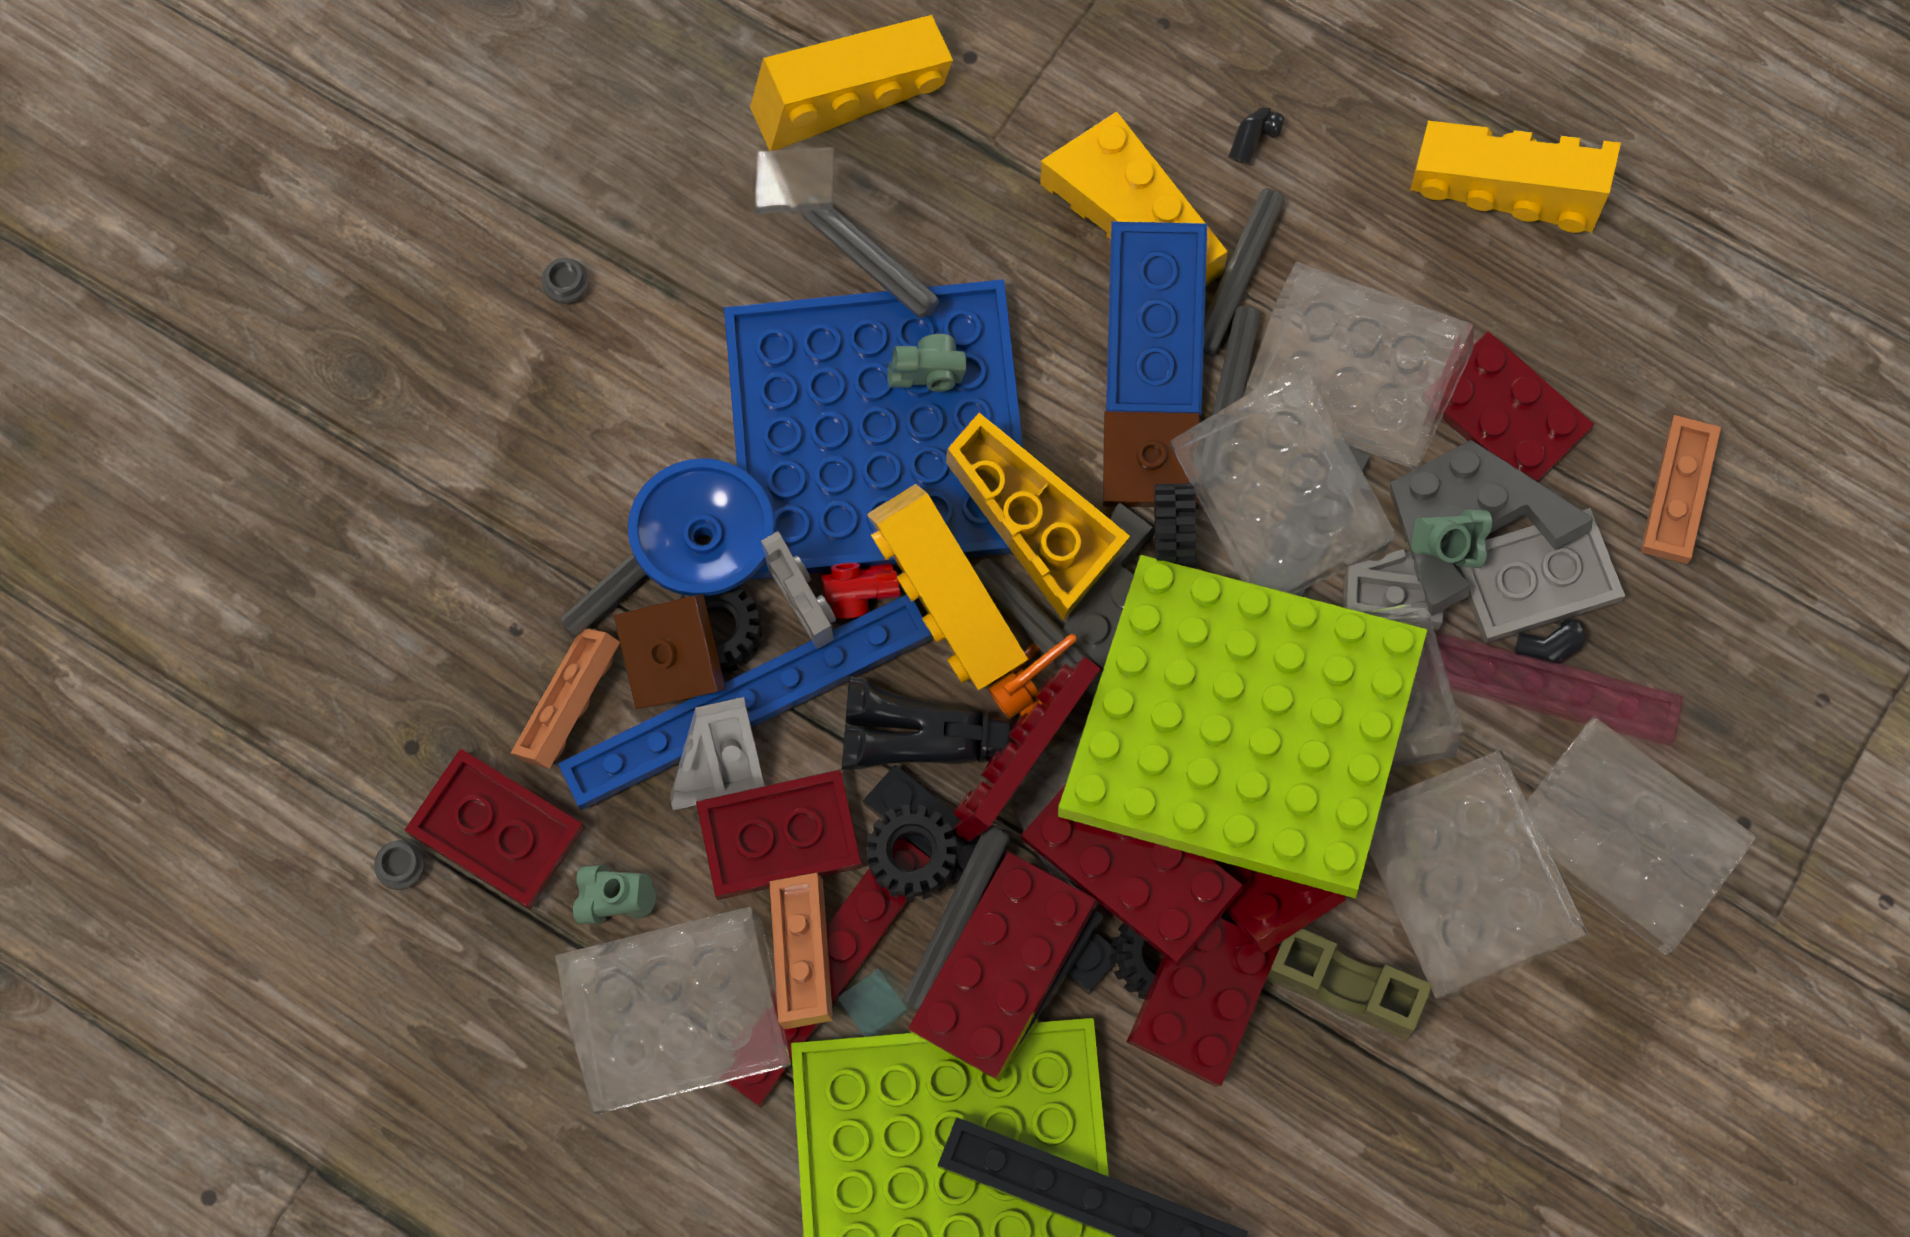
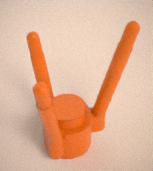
[987,634,1084,719]

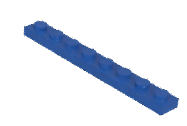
[558,594,932,810]

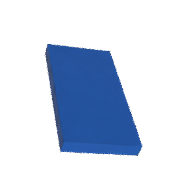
[1106,221,1207,415]

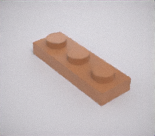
[1640,415,1721,564]
[511,628,620,769]
[769,873,833,1029]

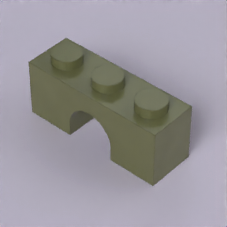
[1266,929,1433,1040]

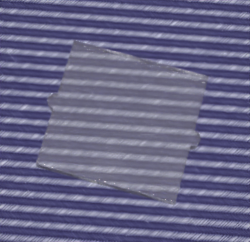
[755,146,834,215]

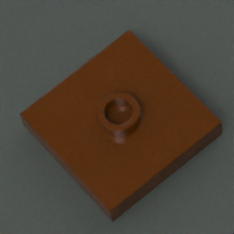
[1103,411,1199,508]
[614,594,726,710]

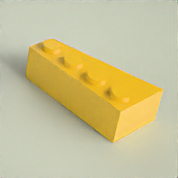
[750,15,953,153]
[1040,112,1228,286]
[1410,120,1621,233]
[946,413,1130,621]
[867,484,1028,691]

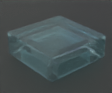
[837,969,908,1037]

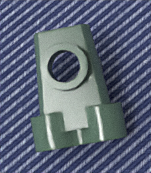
[887,334,966,392]
[1411,509,1492,568]
[573,865,656,924]

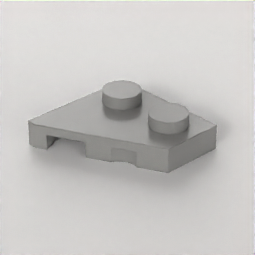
[761,531,836,649]
[670,697,765,810]

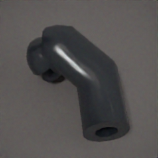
[1228,107,1284,165]
[1514,619,1587,665]

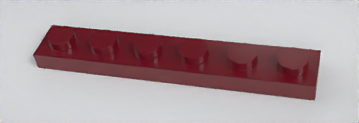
[718,838,930,1108]

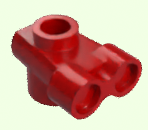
[821,562,900,618]

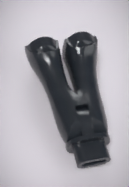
[841,676,1010,770]

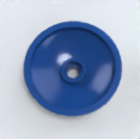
[628,458,774,596]

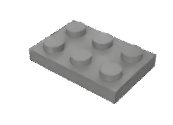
[1454,508,1625,643]

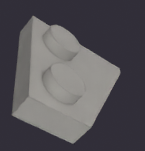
[1343,549,1443,631]

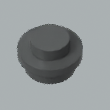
[541,258,589,304]
[374,840,425,890]

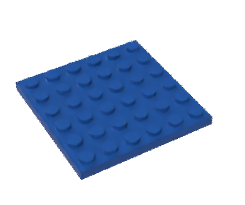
[724,279,1023,580]

